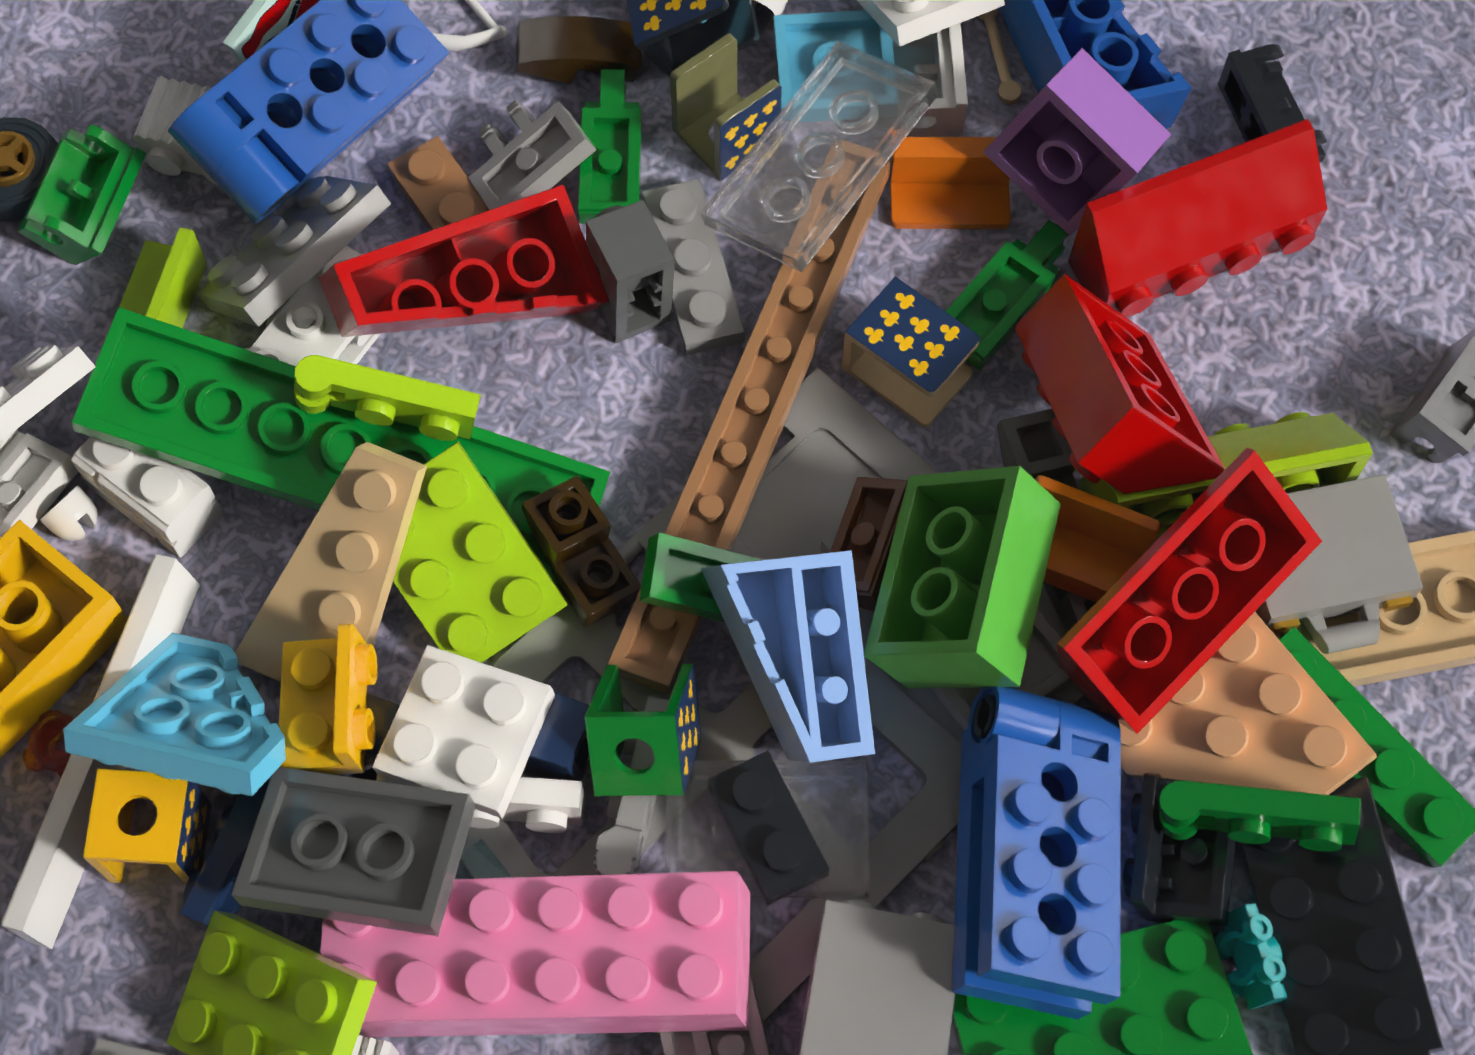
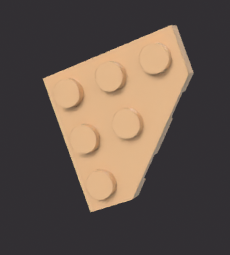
[1100,612,1377,795]

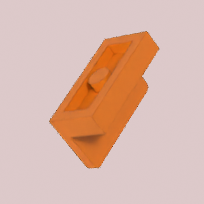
[890,137,1011,229]
[1035,475,1161,603]

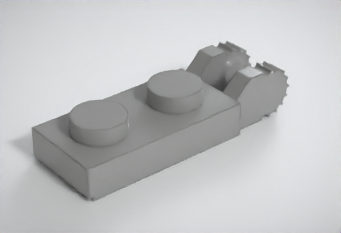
[593,696,669,875]

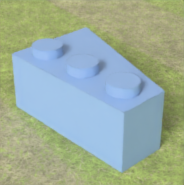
[701,551,875,763]

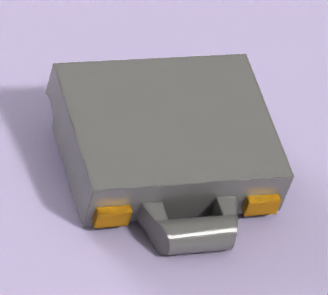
[1256,474,1423,654]

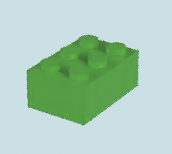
[864,466,1061,689]

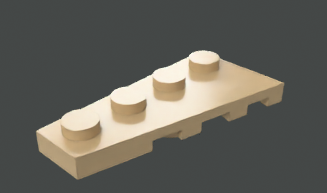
[235,442,427,682]

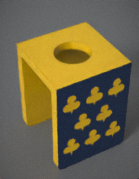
[83,769,212,884]

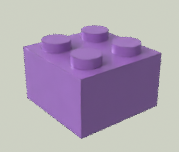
[983,48,1171,236]

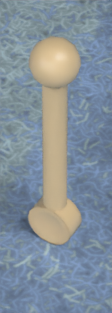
[978,8,1022,105]

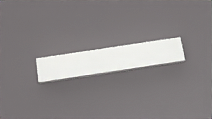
[1,554,200,949]

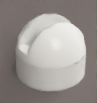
[40,485,98,541]

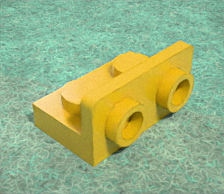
[279,623,377,775]

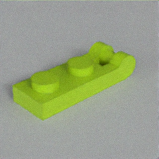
[294,355,481,441]

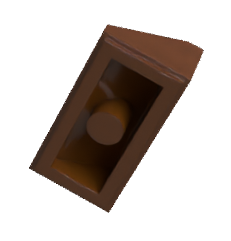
[830,477,908,612]

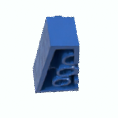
[999,0,1192,129]

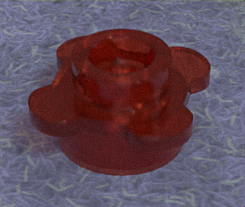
[23,710,74,778]

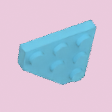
[63,633,286,796]

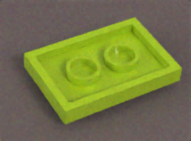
[393,441,568,663]
[166,910,377,1055]

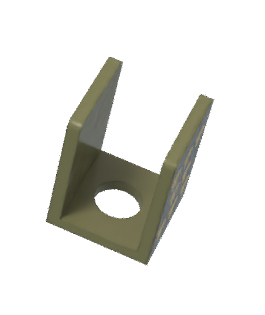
[670,33,782,181]

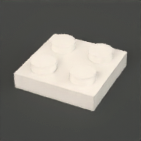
[372,645,555,819]

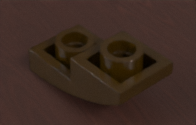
[516,16,642,84]
[521,475,641,628]

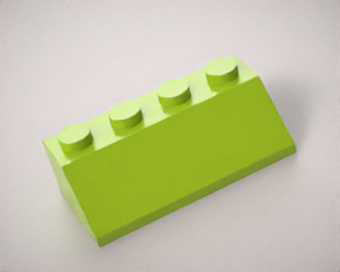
[1080,412,1373,541]

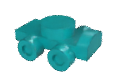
[1213,903,1287,1010]

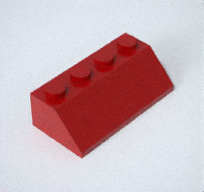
[1068,119,1327,317]
[1014,274,1225,494]
[1057,448,1322,734]

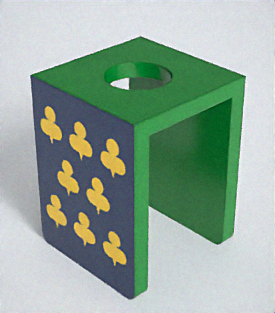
[585,663,701,796]

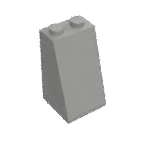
[796,899,955,1055]

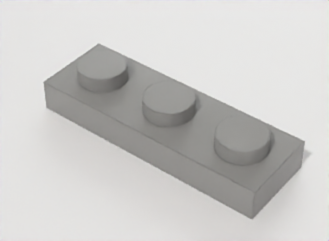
[642,179,745,355]

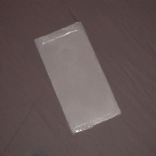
[701,40,938,272]

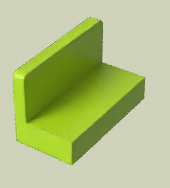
[119,227,207,328]

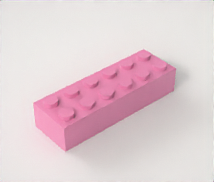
[320,871,750,1038]

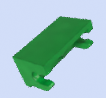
[17,124,147,265]

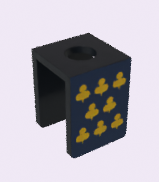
[627,0,760,78]

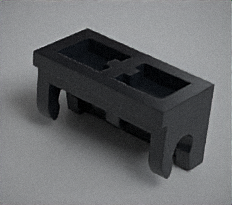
[1218,44,1327,163]

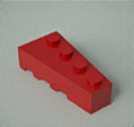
[318,185,609,337]

